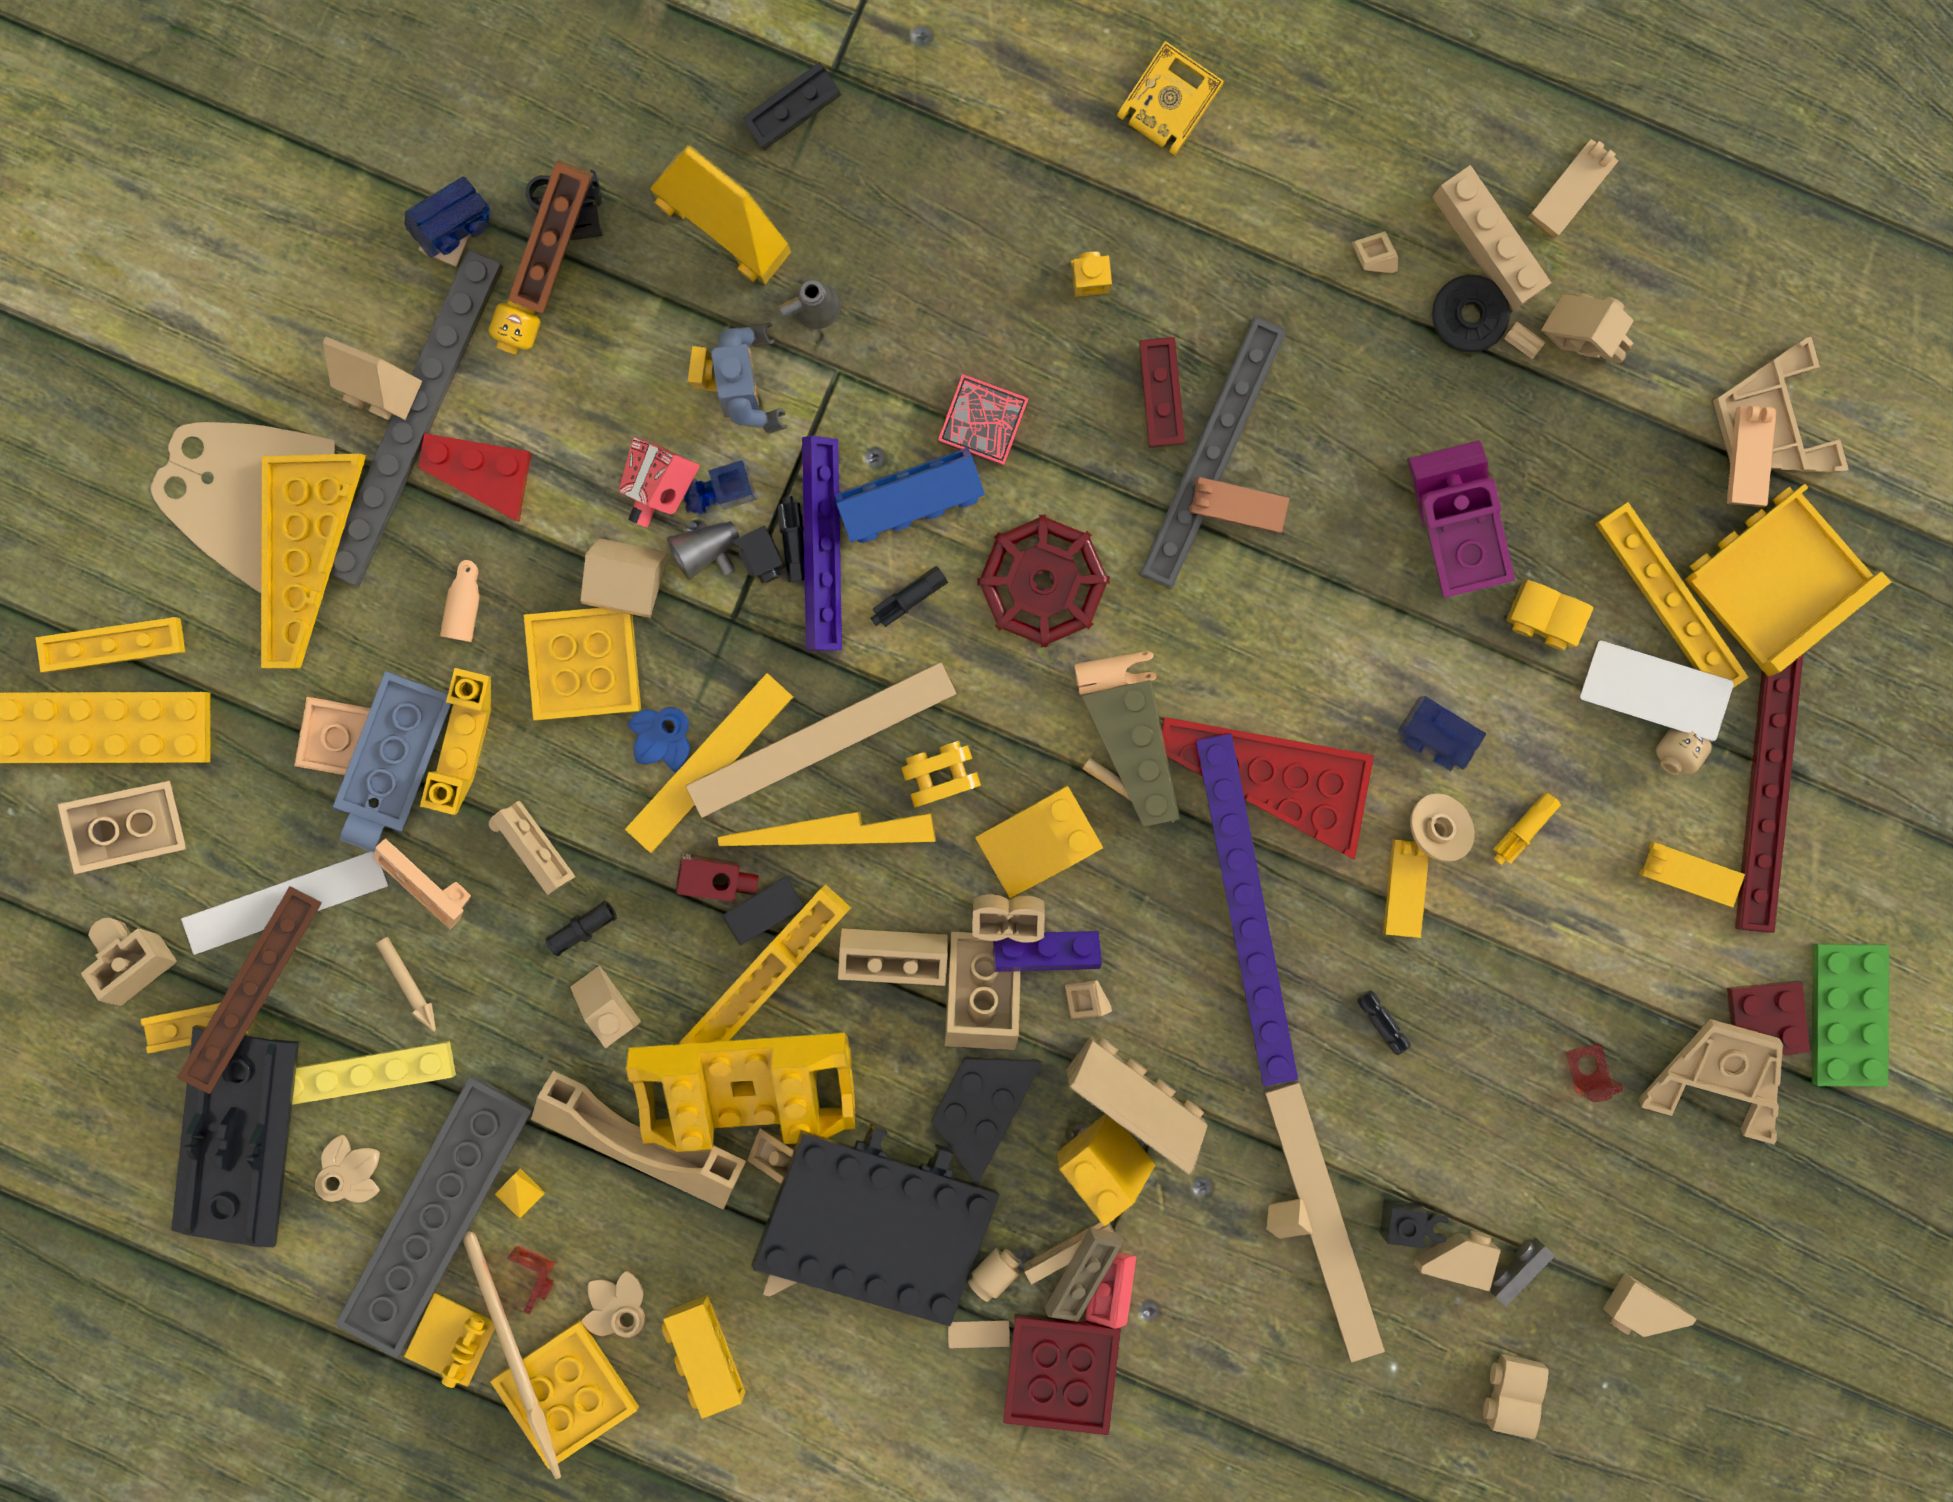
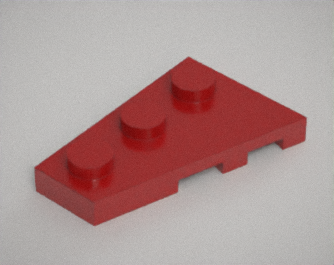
[418,433,531,522]

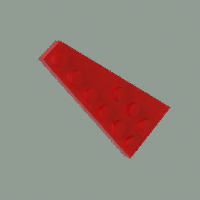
[1162,717,1374,860]

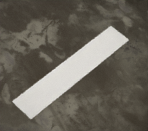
[181,852,388,955]

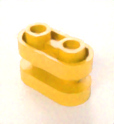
[901,741,981,808]

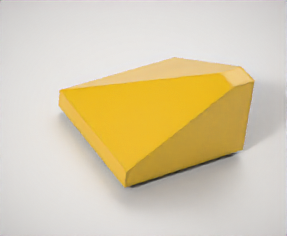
[495,1168,545,1219]

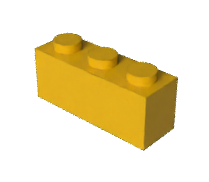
[662,1295,746,1419]

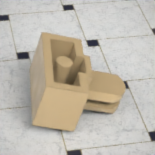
[1541,293,1634,363]
[81,918,177,1006]

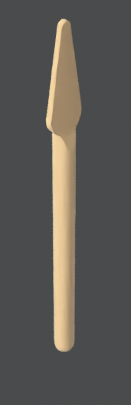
[463,1231,561,1479]

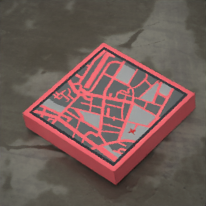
[938,374,1029,466]

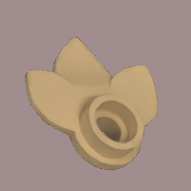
[315,1135,380,1203]
[581,1271,645,1338]

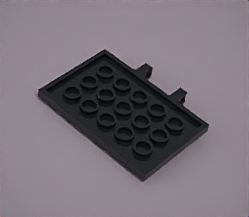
[751,1123,1000,1326]

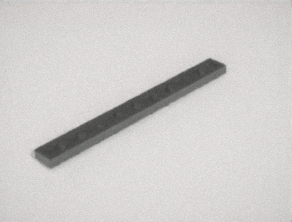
[330,249,503,586]

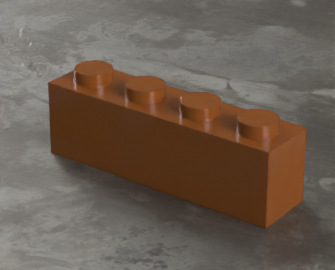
[508,160,593,314]

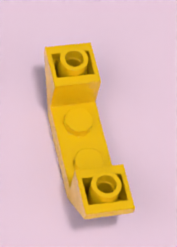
[420,668,491,815]

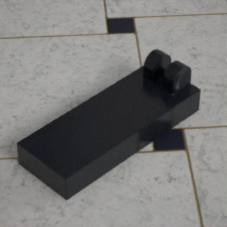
[742,62,842,150]

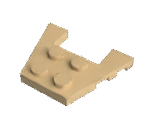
[1713,337,1849,473]
[1639,1019,1783,1144]

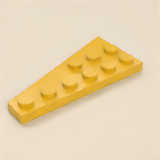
[261,454,366,669]

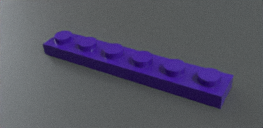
[802,436,842,651]

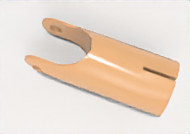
[440,560,480,642]
[1074,651,1156,695]

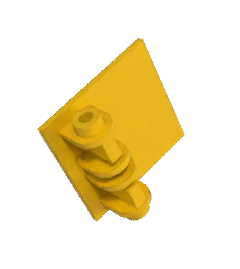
[404,1293,495,1388]

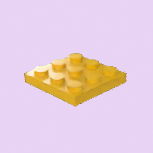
[524,608,641,721]
[490,1319,639,1469]

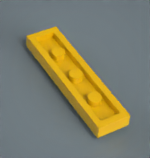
[35,617,186,673]

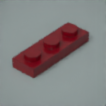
[1139,337,1185,448]

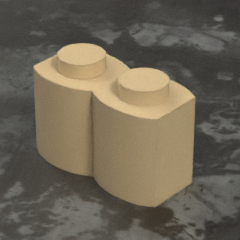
[972,894,1045,942]
[1483,1354,1549,1440]

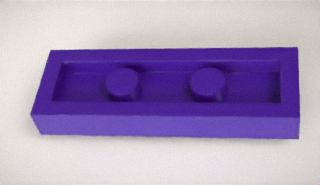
[992,931,1102,972]

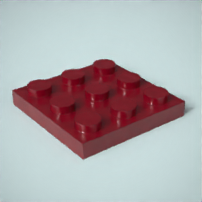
[1003,1314,1121,1435]

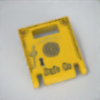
[1117,41,1224,156]

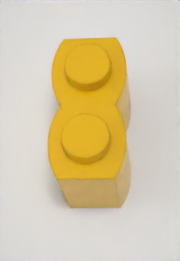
[1506,580,1594,651]

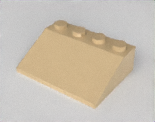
[1066,1036,1208,1175]

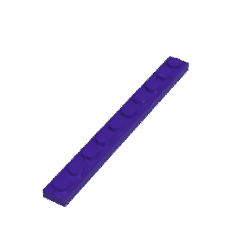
[1196,733,1298,1086]

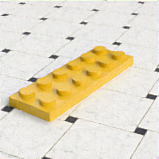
[0,692,210,763]

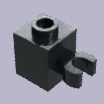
[1380,1199,1449,1248]

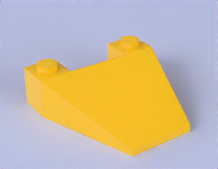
[650,146,791,285]

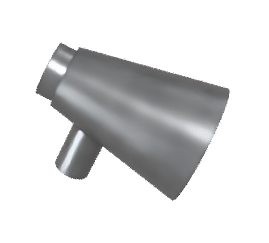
[779,280,841,329]
[666,521,740,580]

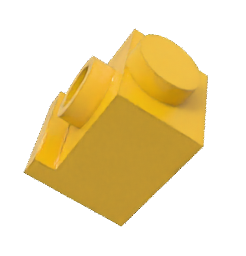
[1071,252,1112,297]

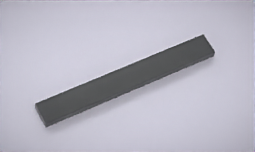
[1139,316,1287,589]

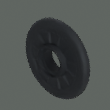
[1432,275,1510,352]

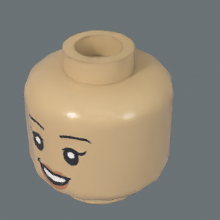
[1656,728,1712,775]

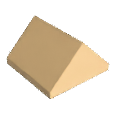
[580,538,668,618]

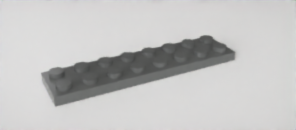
[335,1075,534,1359]

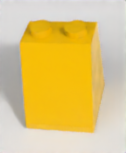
[1057,1113,1155,1227]

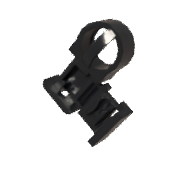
[525,170,603,241]

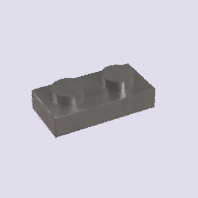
[1490,1238,1555,1307]

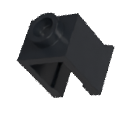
[733,525,786,584]

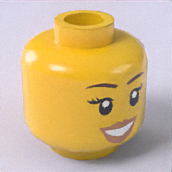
[488,300,541,355]

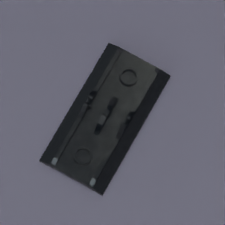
[171,1025,299,1247]

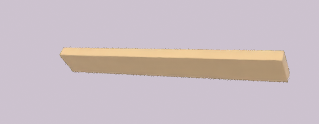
[686,662,957,818]
[1264,1081,1385,1363]

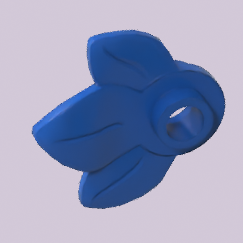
[628,707,690,772]

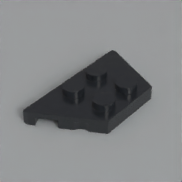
[931,1057,1042,1183]

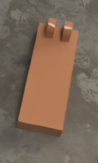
[1188,477,1290,533]

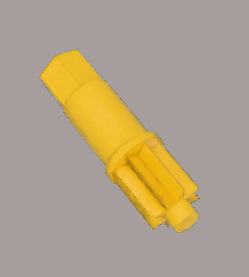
[1493,792,1561,865]

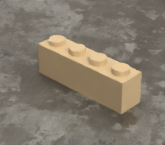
[1432,165,1552,312]

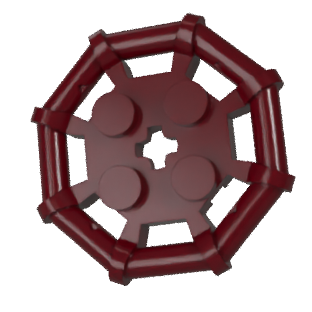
[977,514,1110,647]

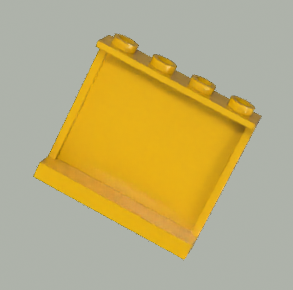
[1684,484,1891,677]

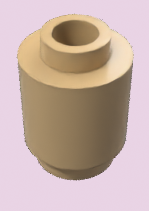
[968,1248,1020,1302]

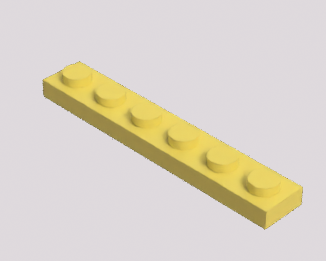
[292,1041,456,1105]

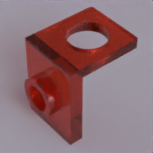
[1566,1043,1624,1102]
[508,1246,556,1315]

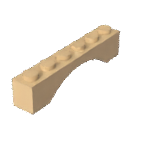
[531,1071,746,1210]

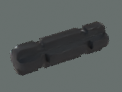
[1357,990,1411,1055]

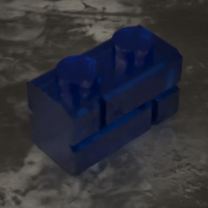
[404,176,490,258]
[1397,696,1486,772]

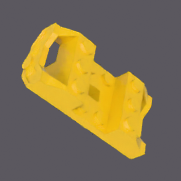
[626,1033,855,1152]

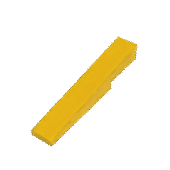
[717,811,936,846]
[680,884,851,1044]

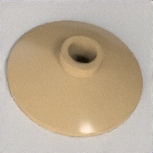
[1410,794,1475,862]

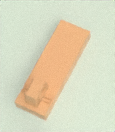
[373,838,471,930]

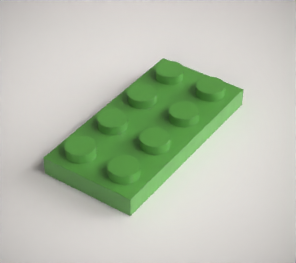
[1812,943,1889,1087]

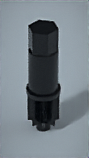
[777,496,805,582]
[870,566,948,627]

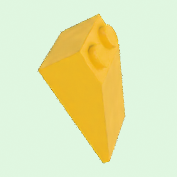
[975,785,1103,898]

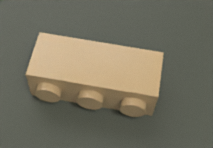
[838,928,948,986]

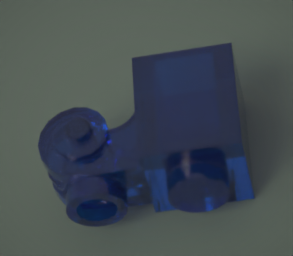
[683,460,757,515]

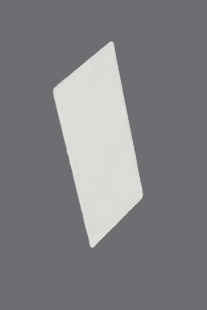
[1580,641,1734,741]

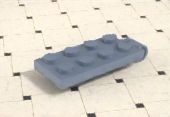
[332,671,451,852]

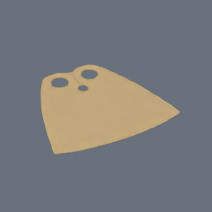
[151,422,335,593]

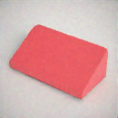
[1085,1253,1136,1329]

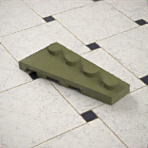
[1081,680,1180,827]

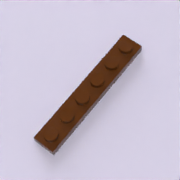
[177,886,322,1094]

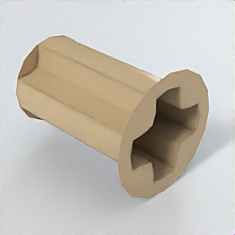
[1504,322,1546,359]

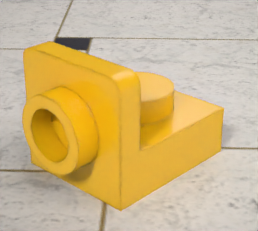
[687,346,717,392]

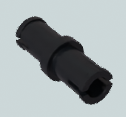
[546,900,617,957]

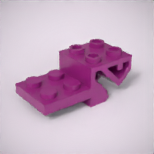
[1407,440,1515,598]

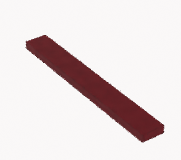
[1735,653,1804,933]

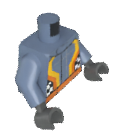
[711,323,787,434]

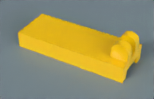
[1383,839,1429,938]
[1639,842,1745,908]
[141,1003,248,1054]

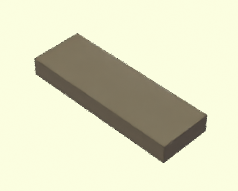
[1044,1228,1124,1322]

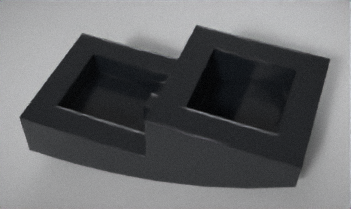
[722,877,804,946]

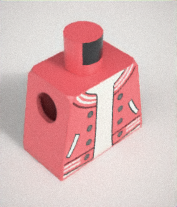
[619,437,700,528]

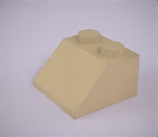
[323,336,422,420]

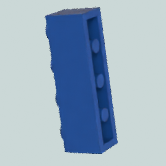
[834,447,985,543]

